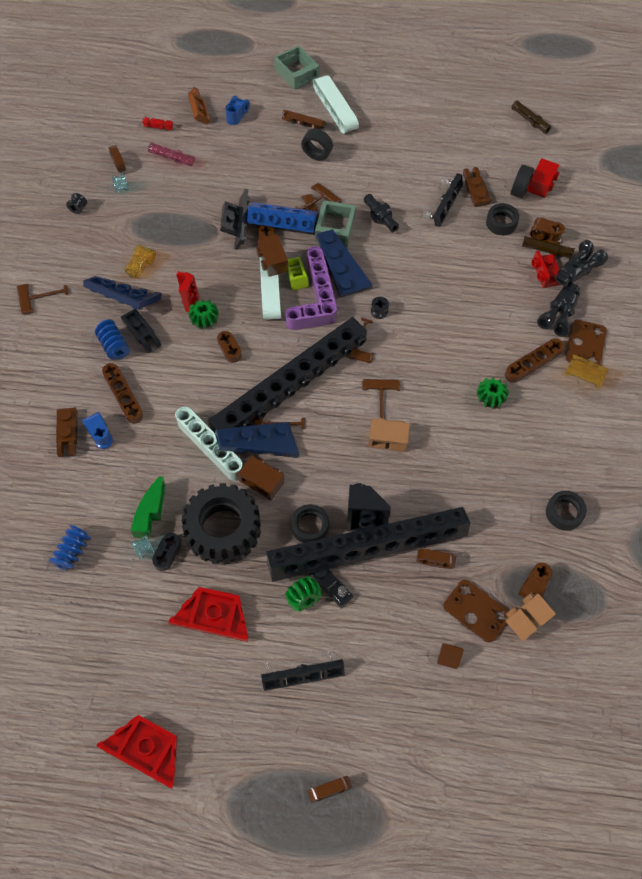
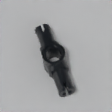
[364,194,399,233]

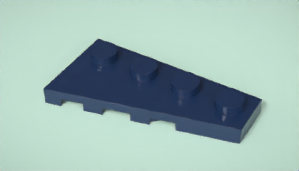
[316,229,373,298]

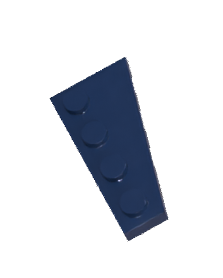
[83,276,162,310]
[215,422,299,458]

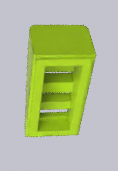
[287,256,309,291]

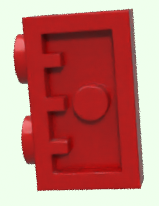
[531,251,561,288]
[176,271,200,313]

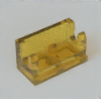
[564,355,609,389]

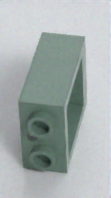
[274,45,319,90]
[315,200,356,247]

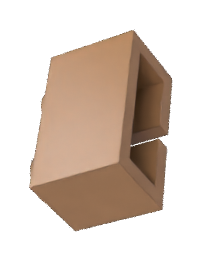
[368,418,410,452]
[505,592,556,641]

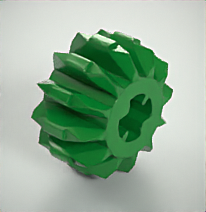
[188,299,219,329]
[476,376,509,409]
[285,576,322,612]

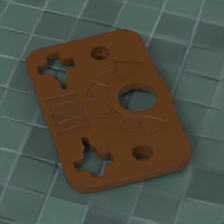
[566,319,607,368]
[443,579,508,643]

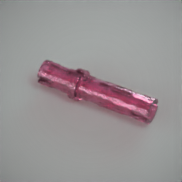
[148,142,195,167]

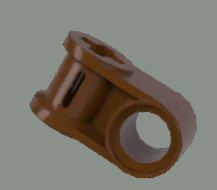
[530,217,565,244]
[518,563,552,598]

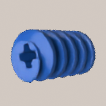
[95,319,130,360]
[48,524,91,571]

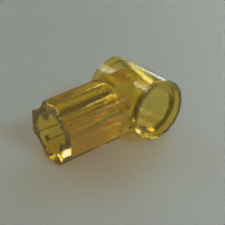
[125,245,156,279]

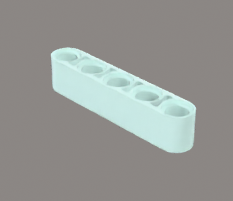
[313,75,359,134]
[260,257,281,320]
[175,407,243,481]

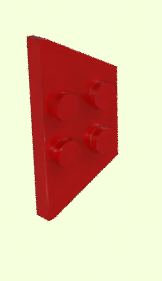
[168,587,249,642]
[96,715,178,789]

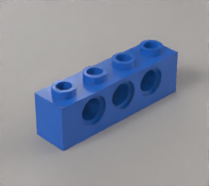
[247,202,318,233]

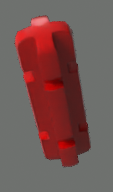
[142,117,173,130]

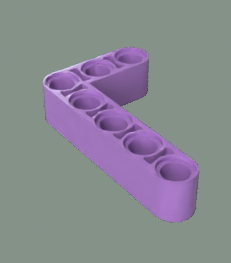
[286,246,337,330]

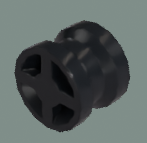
[66,193,88,214]
[371,296,389,319]

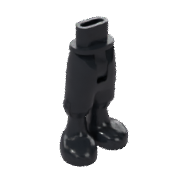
[555,240,608,286]
[537,283,580,337]

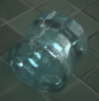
[112,174,128,192]
[131,535,155,560]

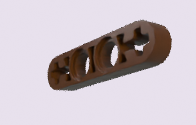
[505,338,565,382]
[102,363,143,424]

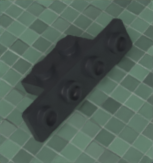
[220,189,250,250]

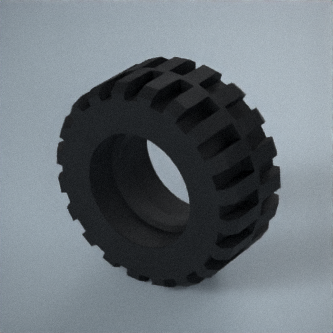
[182,483,261,565]

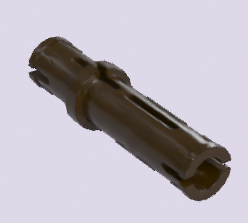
[511,100,552,134]
[522,236,575,258]

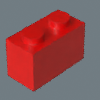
[527,158,560,198]

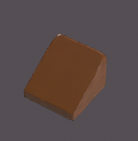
[437,643,464,669]

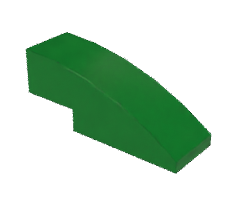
[130,476,166,539]

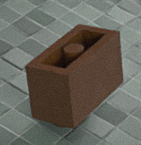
[256,234,289,277]
[238,455,284,501]

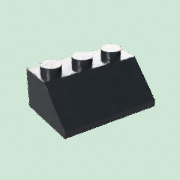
[346,483,391,532]

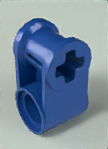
[225,95,250,125]
[82,412,113,449]

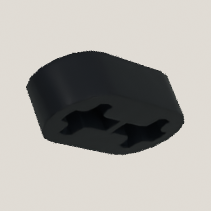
[152,533,181,571]

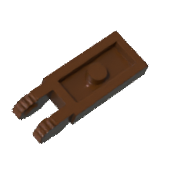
[463,167,491,207]
[56,407,78,457]

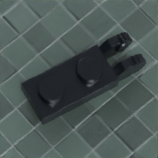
[120,309,162,353]

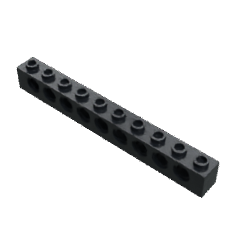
[208,317,367,433]
[266,507,471,582]

